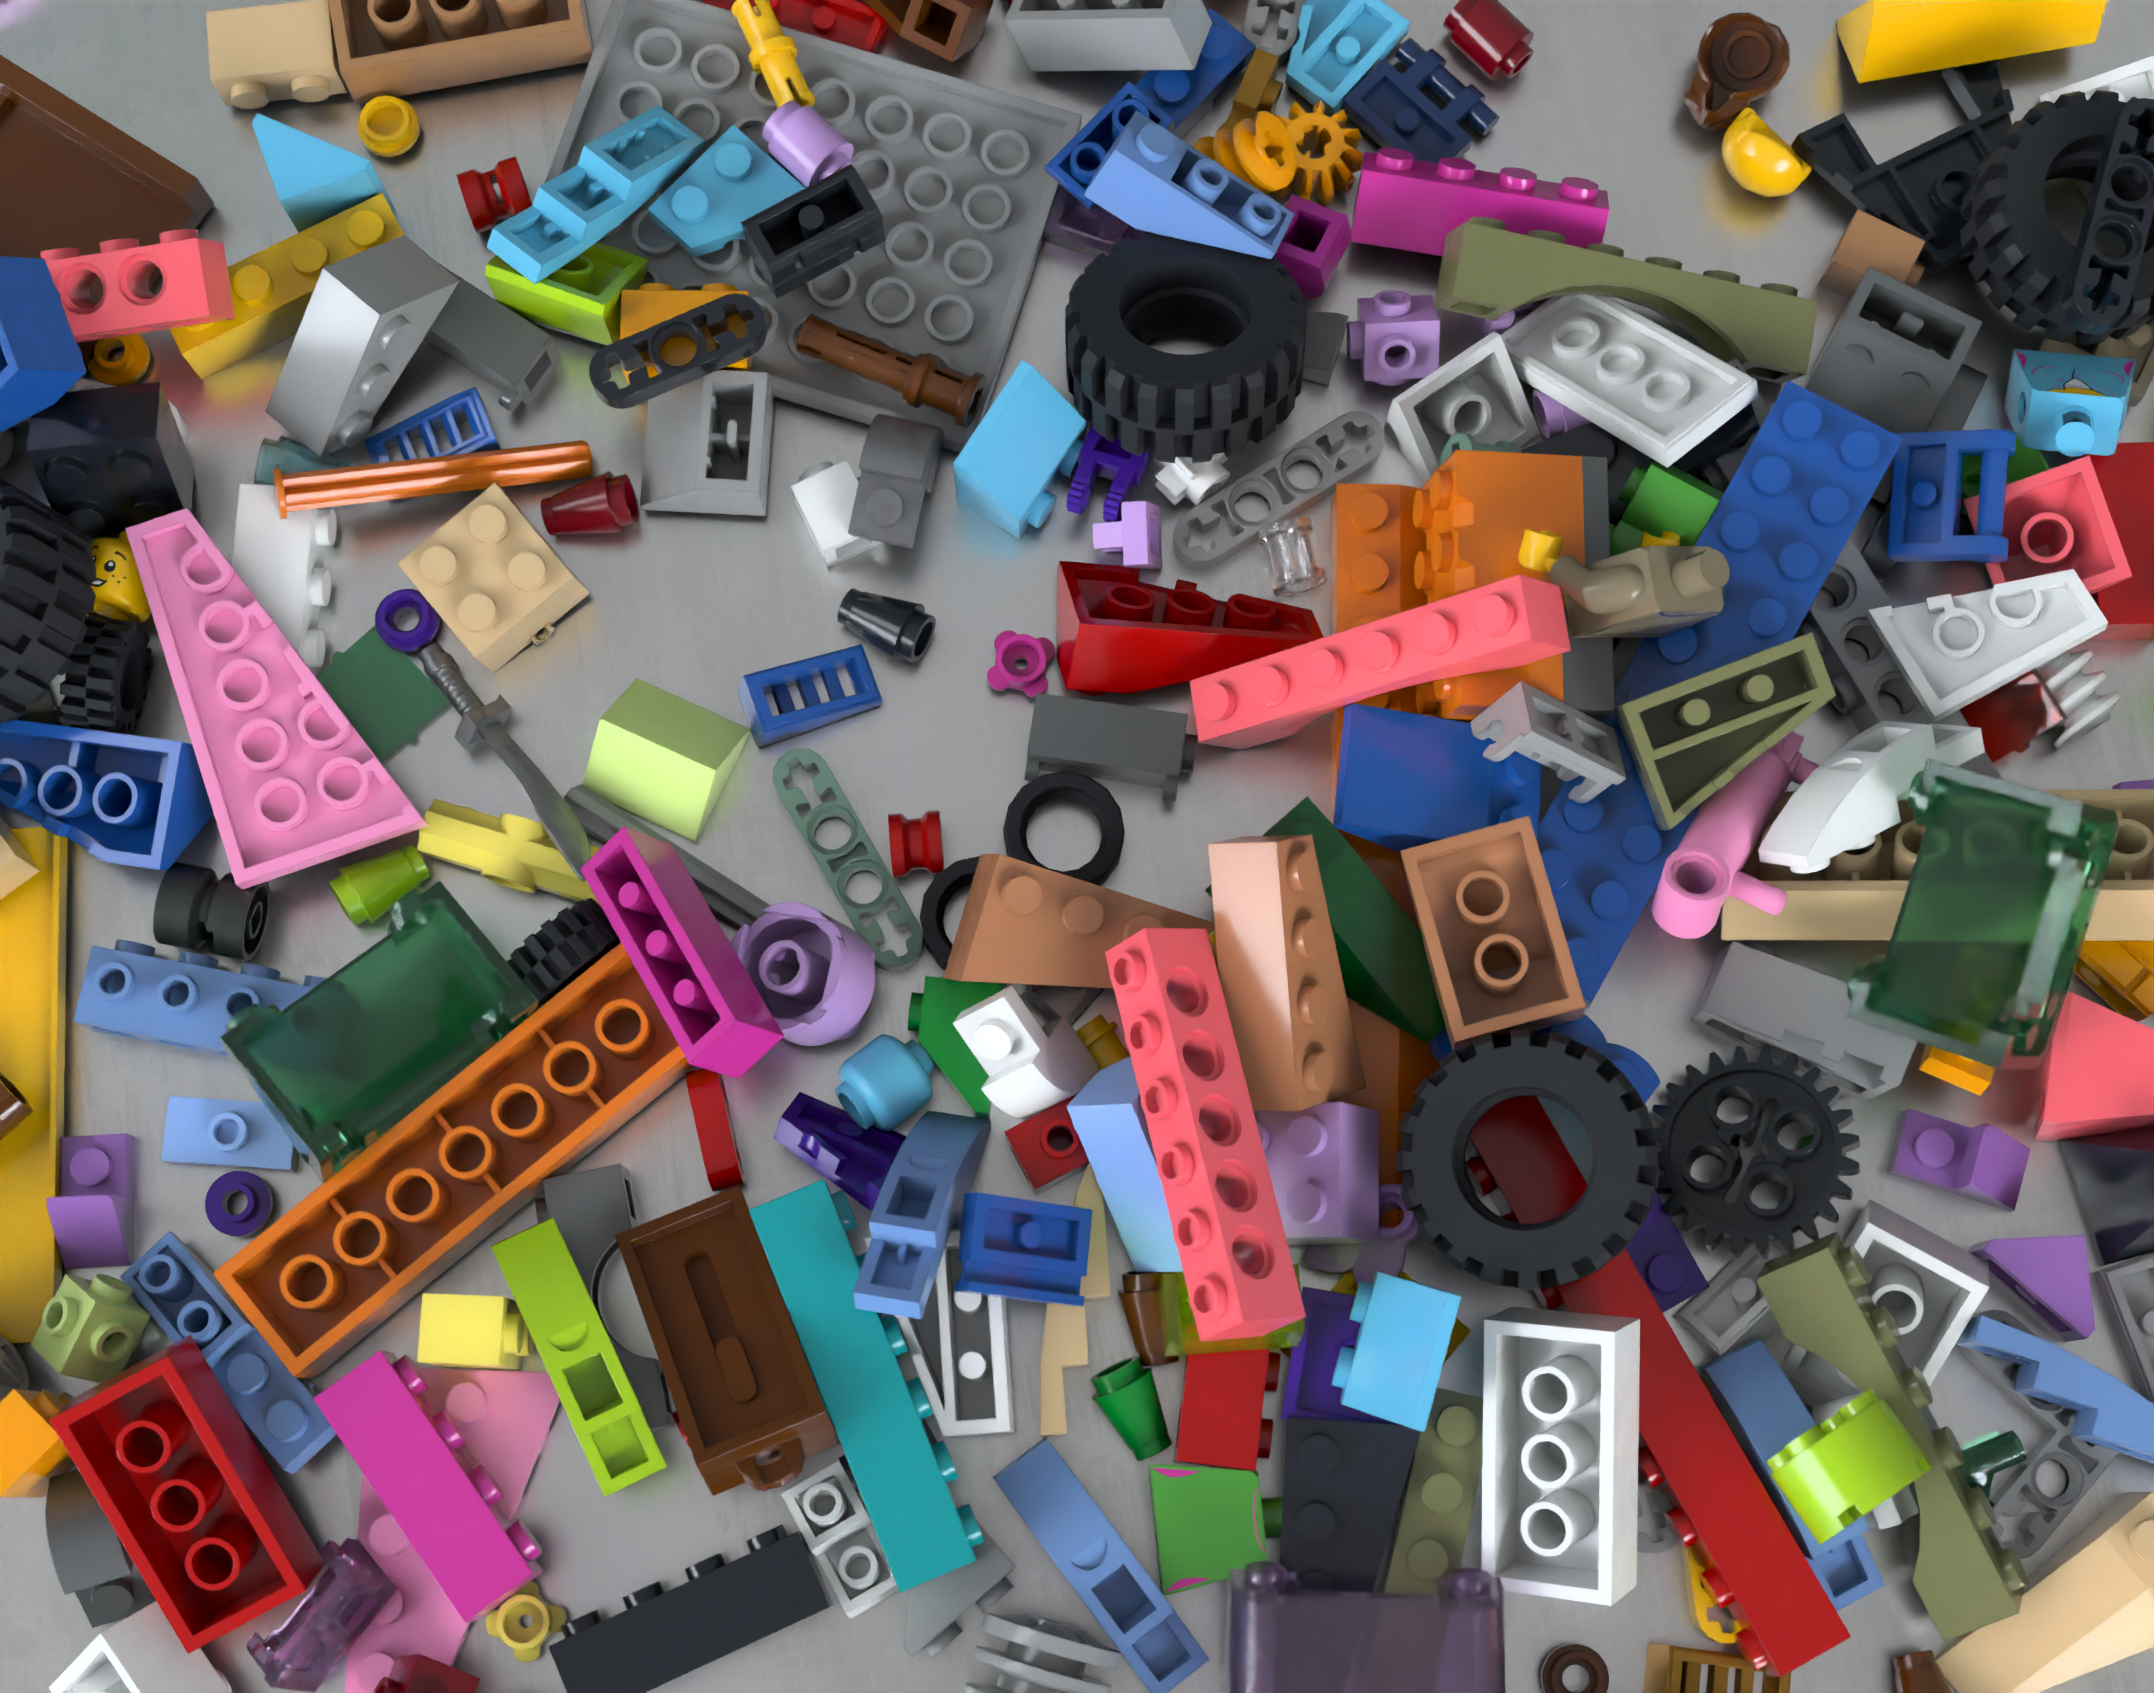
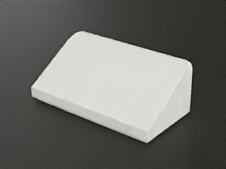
[1674,1239,1788,1360]

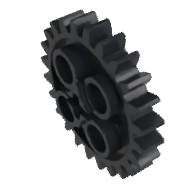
[1652,1046,1861,1259]

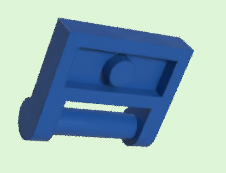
[1887,429,2016,563]

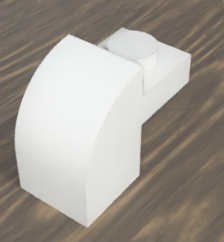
[953,985,1100,1119]

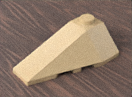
[1934,1492,2154,1693]

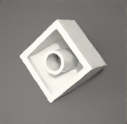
[49,1601,232,1693]

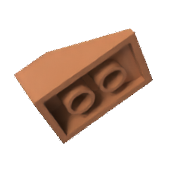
[1400,816,1586,1051]

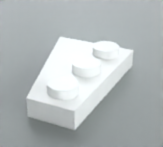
[1867,569,2108,723]

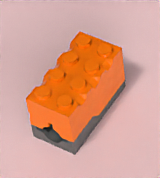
[1413,449,1615,723]

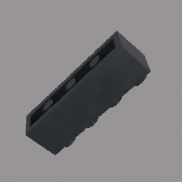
[548,1525,834,1693]

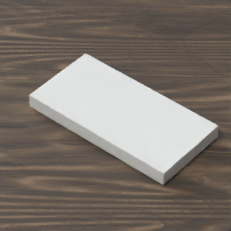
[1501,294,1758,468]

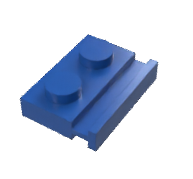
[954,1192,1092,1306]

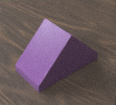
[1968,1235,2095,1342]

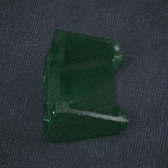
[1847,758,2118,1070]
[220,881,538,1183]

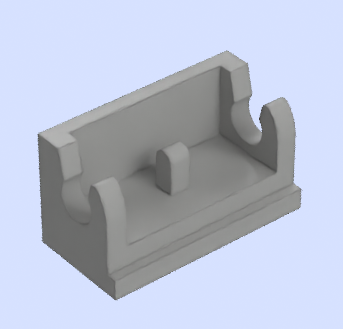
[1470,681,1627,803]

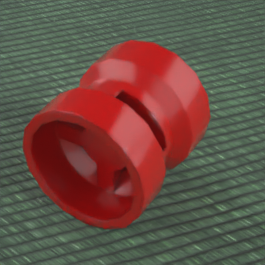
[457,156,532,233]

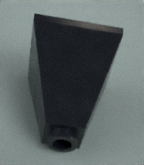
[2059,1126,2154,1266]

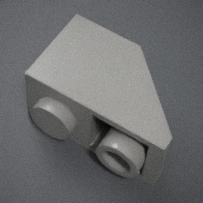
[903,1505,1016,1658]

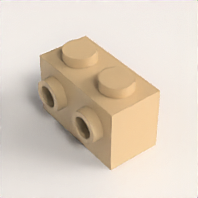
[206,0,347,109]

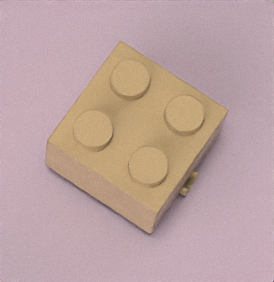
[397,482,590,673]

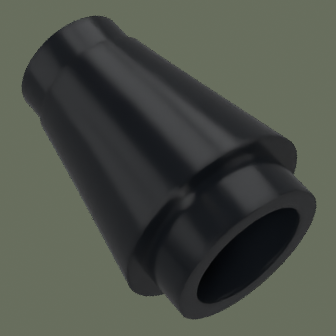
[837,588,936,663]

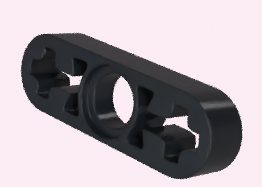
[589,293,767,409]

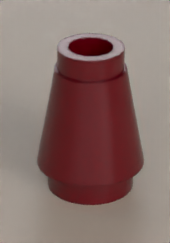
[541,471,639,535]

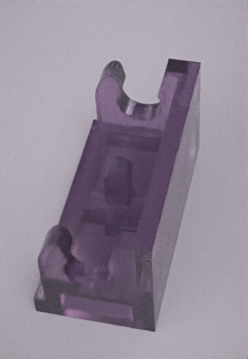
[246,1538,398,1693]

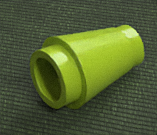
[328,844,431,926]

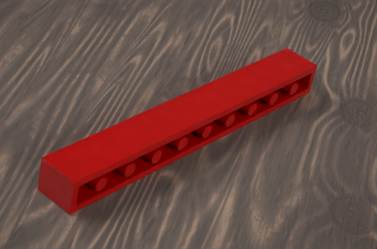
[1465,1096,1851,1677]

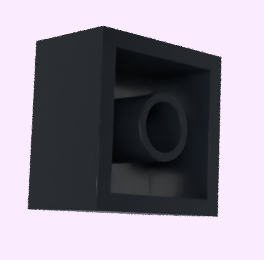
[26,382,194,536]

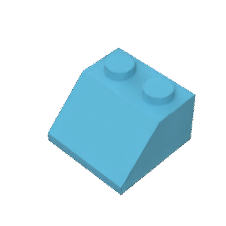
[953,360,1086,540]
[1331,1271,1461,1432]

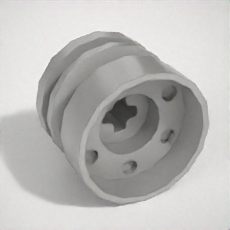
[963,1612,1120,1693]

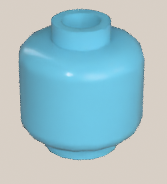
[835,1034,934,1131]

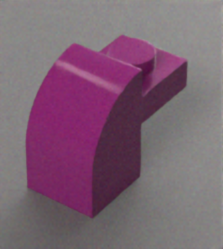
[1274,194,1352,299]

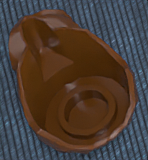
[1684,13,1790,131]

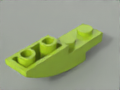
[491,1217,667,1497]

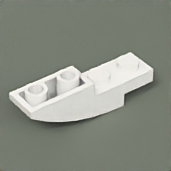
[1758,721,1985,873]

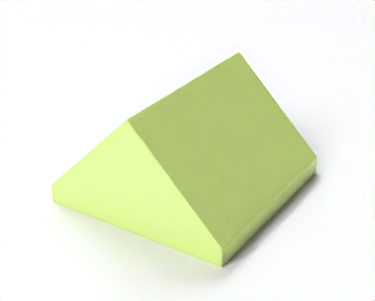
[582,678,751,843]

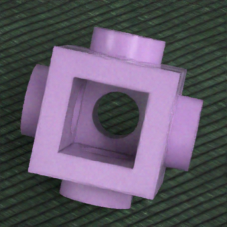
[1346,290,1440,386]

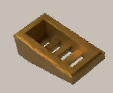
[1644,1643,1791,1693]

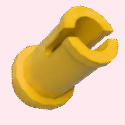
[1075,1014,1130,1072]

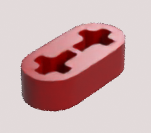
[686,1068,745,1192]

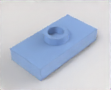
[161,1096,303,1172]

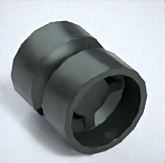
[153,862,270,961]

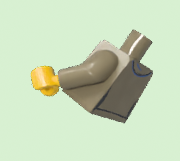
[1518,529,1729,638]

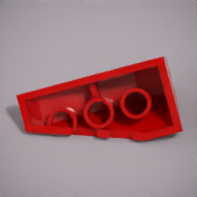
[1056,561,1324,696]

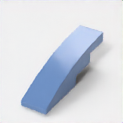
[1956,1315,2154,1464]

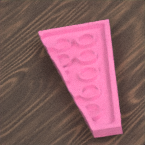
[125,508,429,890]
[344,1367,560,1693]

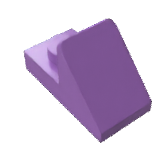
[1886,1109,2030,1212]
[47,1133,134,1270]

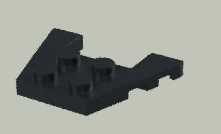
[1791,59,2014,274]

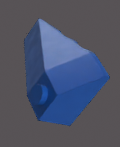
[0,720,213,871]

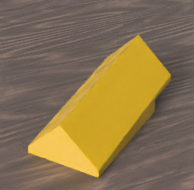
[1837,0,2107,83]

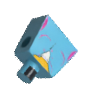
[2004,349,2136,457]

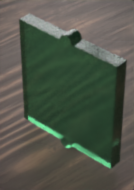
[316,626,451,763]

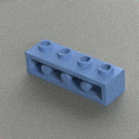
[73,940,360,1078]

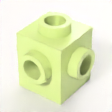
[30,1273,151,1383]

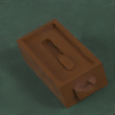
[615,1185,840,1496]

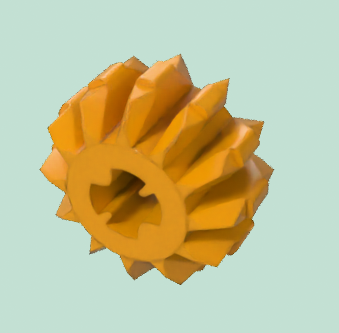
[1275,99,1364,207]

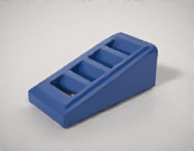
[364,387,502,464]
[738,644,883,747]

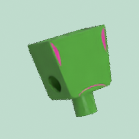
[1148,1464,1283,1595]

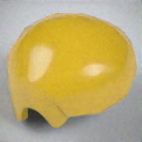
[1722,107,1812,197]

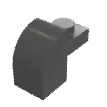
[45,1469,156,1628]

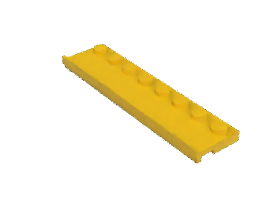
[0,827,68,1344]

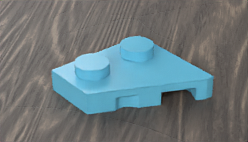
[1285,0,1410,117]
[647,124,805,258]

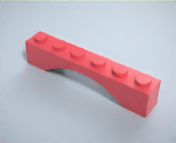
[1189,575,1571,750]

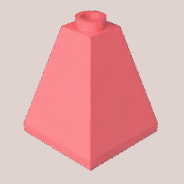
[2034,990,2154,1142]

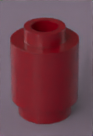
[1443,0,1534,80]

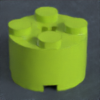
[1766,1388,1933,1545]

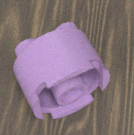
[730,902,875,1046]

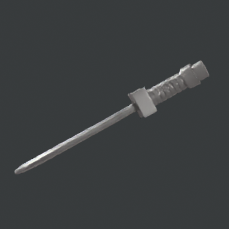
[419,644,591,881]

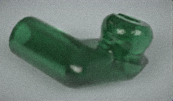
[1959,1430,2026,1507]

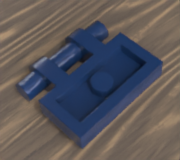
[1340,38,1500,164]

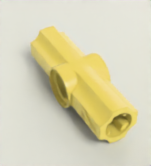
[417,799,602,908]

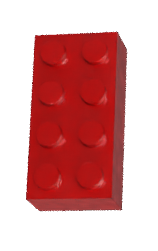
[49,1335,325,1654]

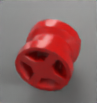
[888,810,944,878]

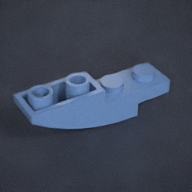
[853,1110,991,1319]
[119,1231,337,1474]
[1700,1338,1885,1611]
[993,1437,1210,1693]

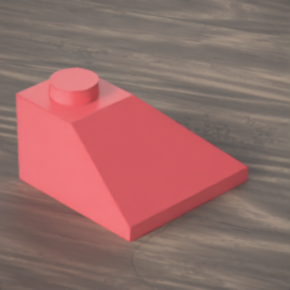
[1963,456,2132,594]

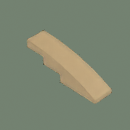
[1040,1164,1111,1437]

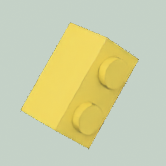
[417,1293,534,1371]

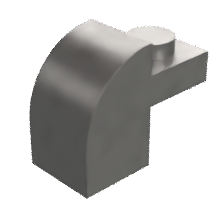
[848,413,944,549]

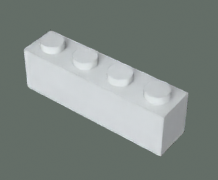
[232,484,337,673]

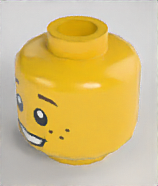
[86,531,151,623]

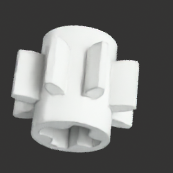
[1153,452,1230,506]

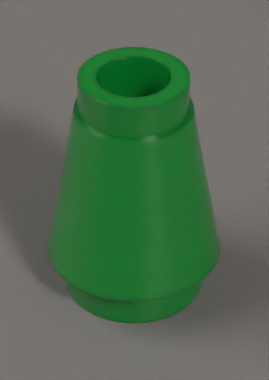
[1090,1356,1172,1461]

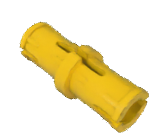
[731,0,816,109]

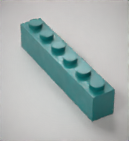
[749,1179,985,1593]

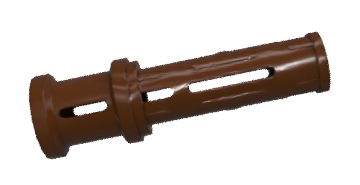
[797,314,987,428]

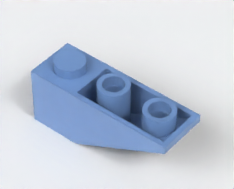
[1083,110,1294,259]

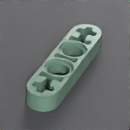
[772,748,924,972]

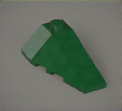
[1205,797,1446,1044]

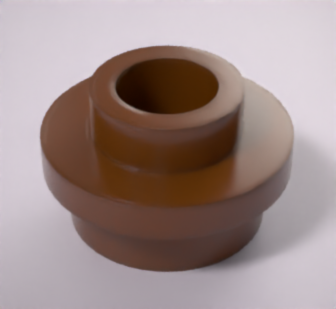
[1541,1644,1609,1693]

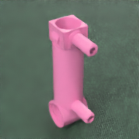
[1652,731,1820,939]

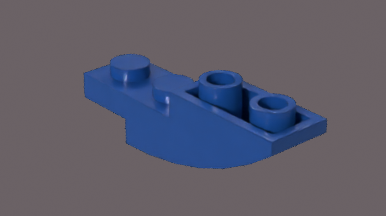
[1045,8,1256,210]

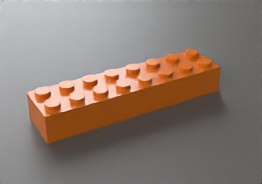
[213,943,694,1380]

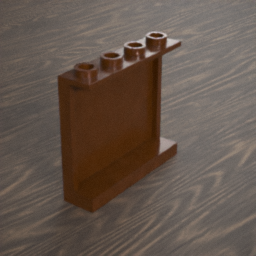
[0,55,214,377]

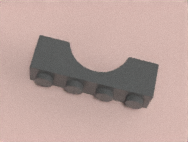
[535,1163,676,1432]

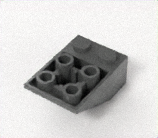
[1803,266,1982,504]

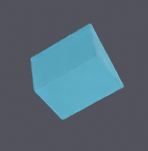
[251,113,395,233]

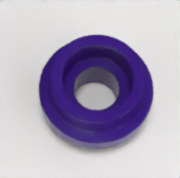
[375,589,440,652]
[205,1171,273,1237]

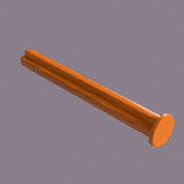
[273,440,593,519]

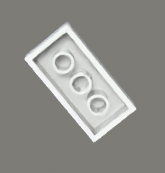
[1481,1306,1640,1606]

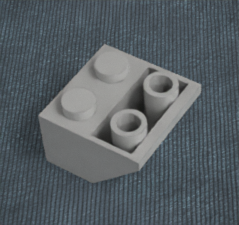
[640,370,774,516]

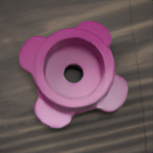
[987,630,1055,698]

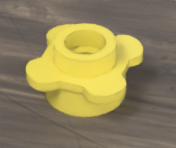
[486,1581,567,1663]

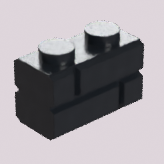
[741,164,885,298]

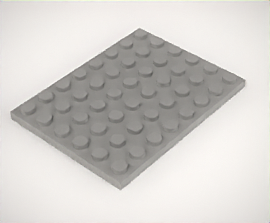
[520,0,1082,452]

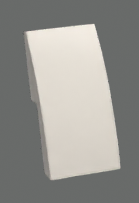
[781,1460,899,1619]

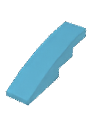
[486,105,705,284]

